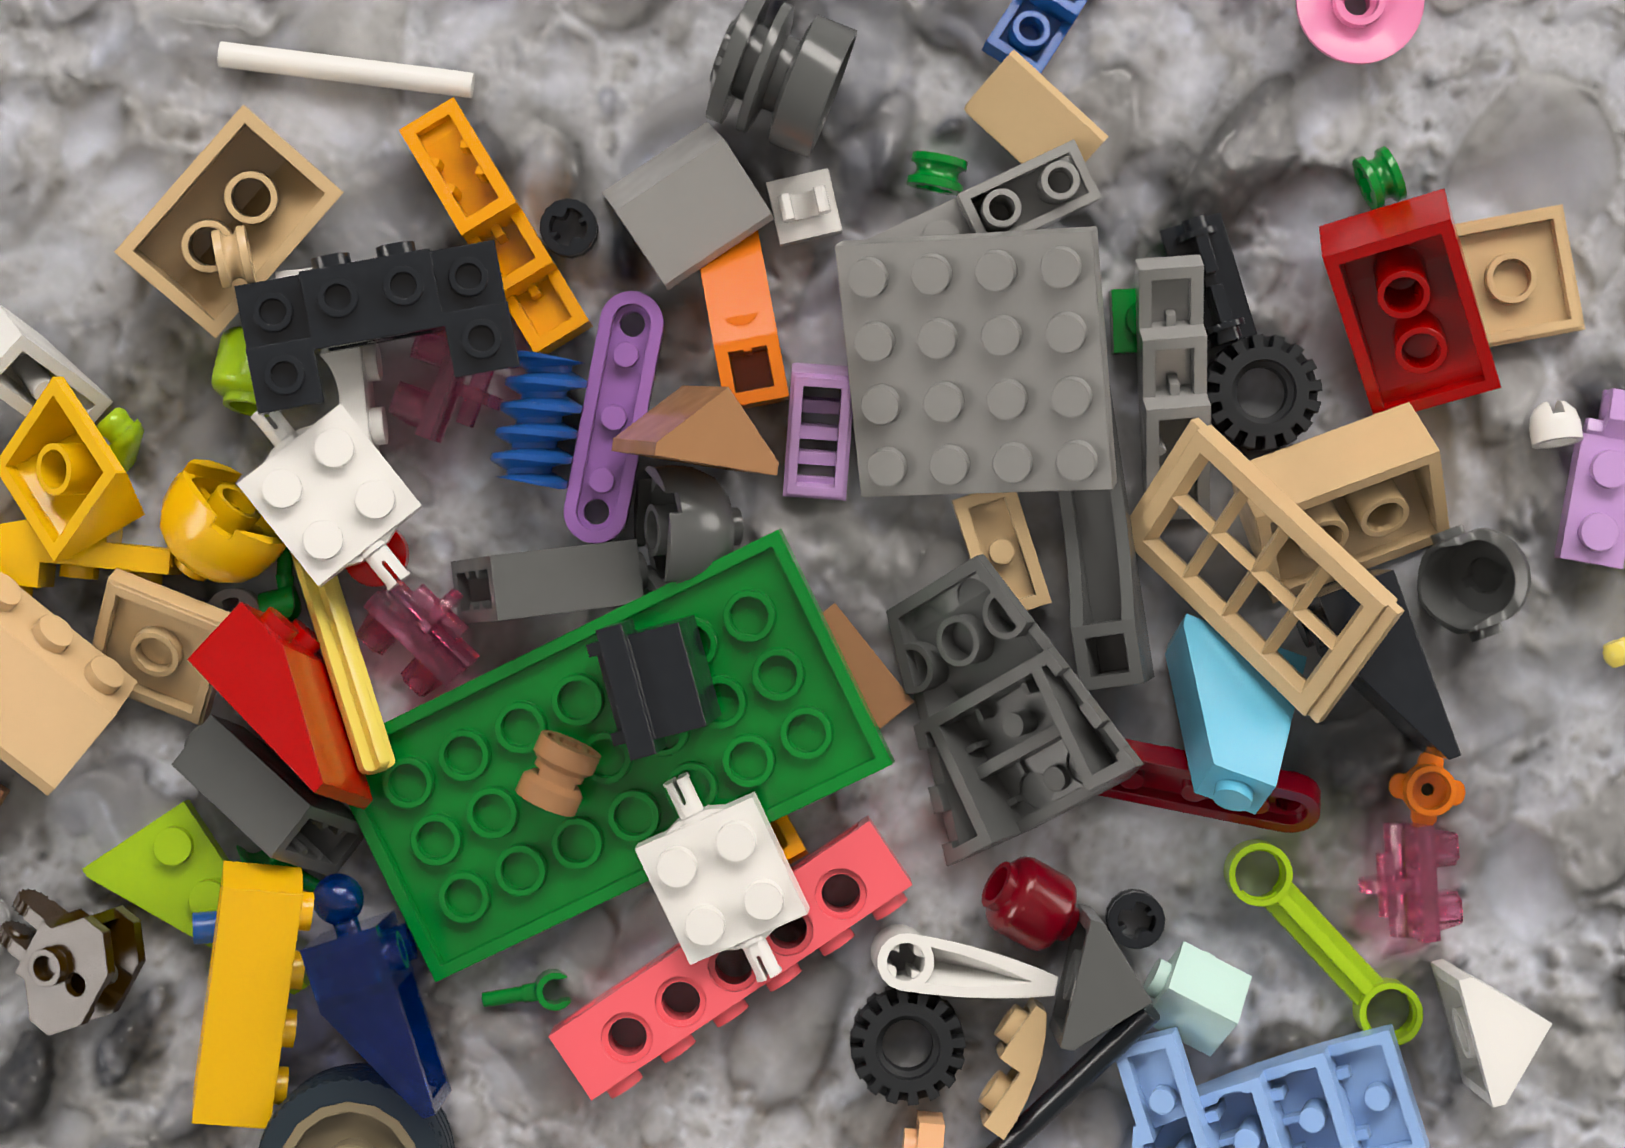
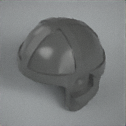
[1417,524,1531,642]

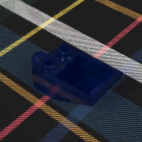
[300,873,452,1119]

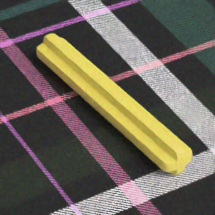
[290,552,395,775]

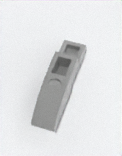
[869,139,1102,239]

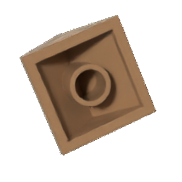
[611,385,779,476]

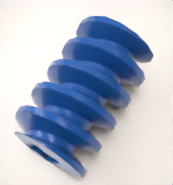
[490,350,588,490]

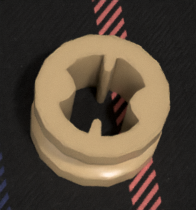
[211,225,256,289]

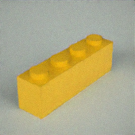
[191,860,314,1129]

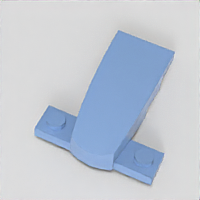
[1116,1024,1430,1148]

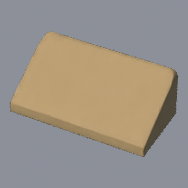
[964,50,1109,164]

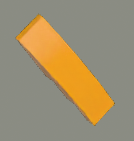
[399,97,593,354]

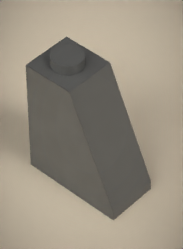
[451,539,648,624]
[171,714,364,878]

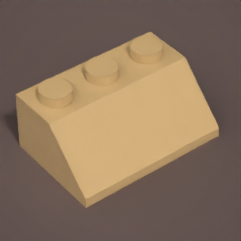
[114,105,344,338]
[1232,402,1450,604]
[0,572,138,796]

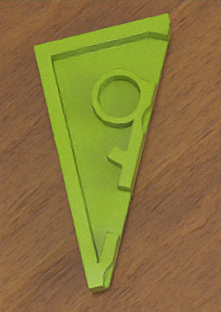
[82,799,311,995]

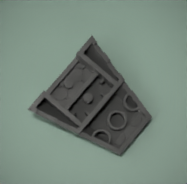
[886,554,1144,866]

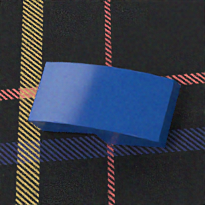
[982,0,1088,74]

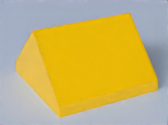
[0,377,145,562]

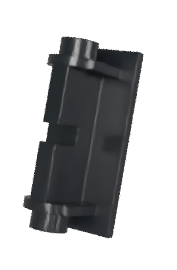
[1159,212,1257,349]

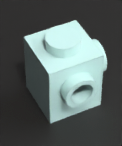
[1143,941,1252,1056]

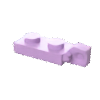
[1554,388,1625,569]

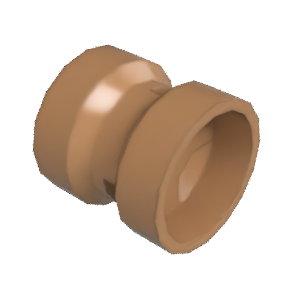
[515,730,601,817]

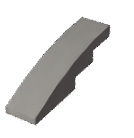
[1135,254,1211,520]

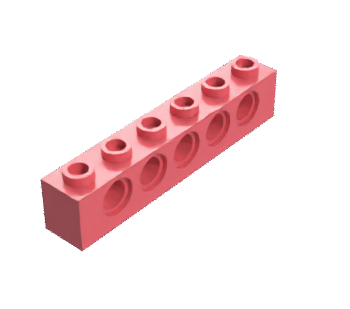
[548,815,912,1101]

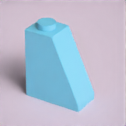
[1165,614,1307,814]

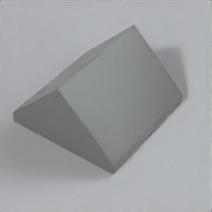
[602,122,775,290]

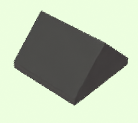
[1049,904,1152,1051]

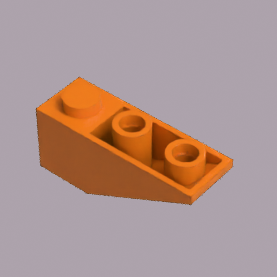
[700,230,790,409]

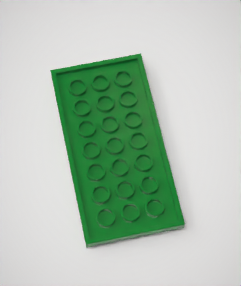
[348,529,895,982]

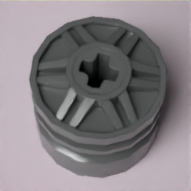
[706,0,857,158]

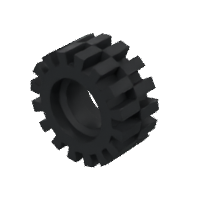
[1207,334,1322,451]
[850,986,966,1106]

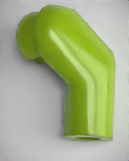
[97,407,144,472]

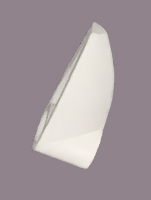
[871,924,1058,998]

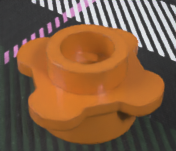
[1389,752,1466,827]

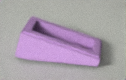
[783,363,853,501]

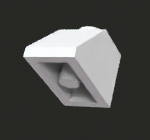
[0,304,113,422]

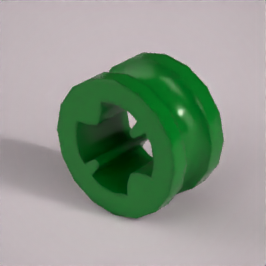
[1352,146,1407,210]
[906,151,968,196]

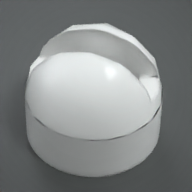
[1529,400,1584,449]

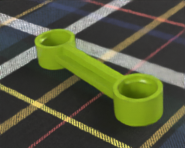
[1223,839,1423,1046]

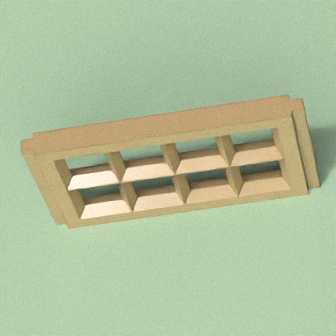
[1130,417,1405,724]

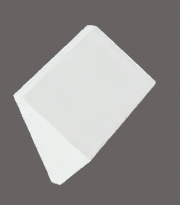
[1430,959,1552,1108]

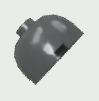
[634,465,744,592]

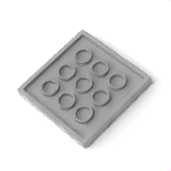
[835,226,1117,497]

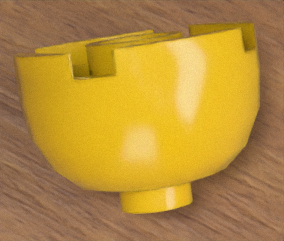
[160,459,286,583]

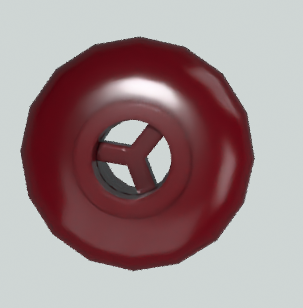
[981,856,1080,951]

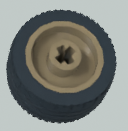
[259,1063,455,1148]

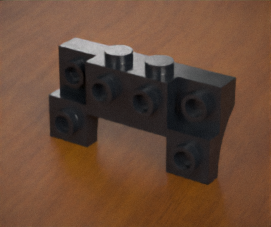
[234,240,520,415]

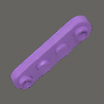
[564,291,665,544]

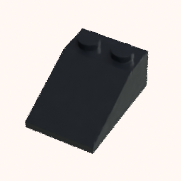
[1296,569,1461,760]

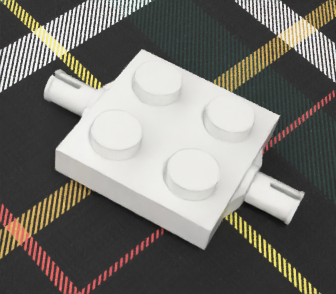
[237,403,423,591]
[635,772,810,982]

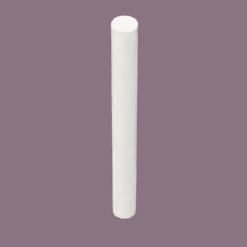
[217,41,475,98]

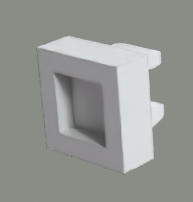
[766,168,842,247]

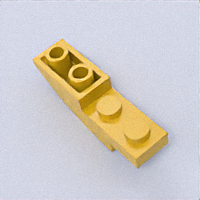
[0,519,182,597]

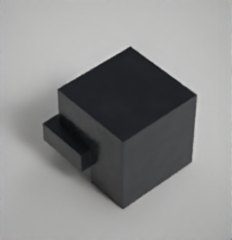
[586,614,722,761]

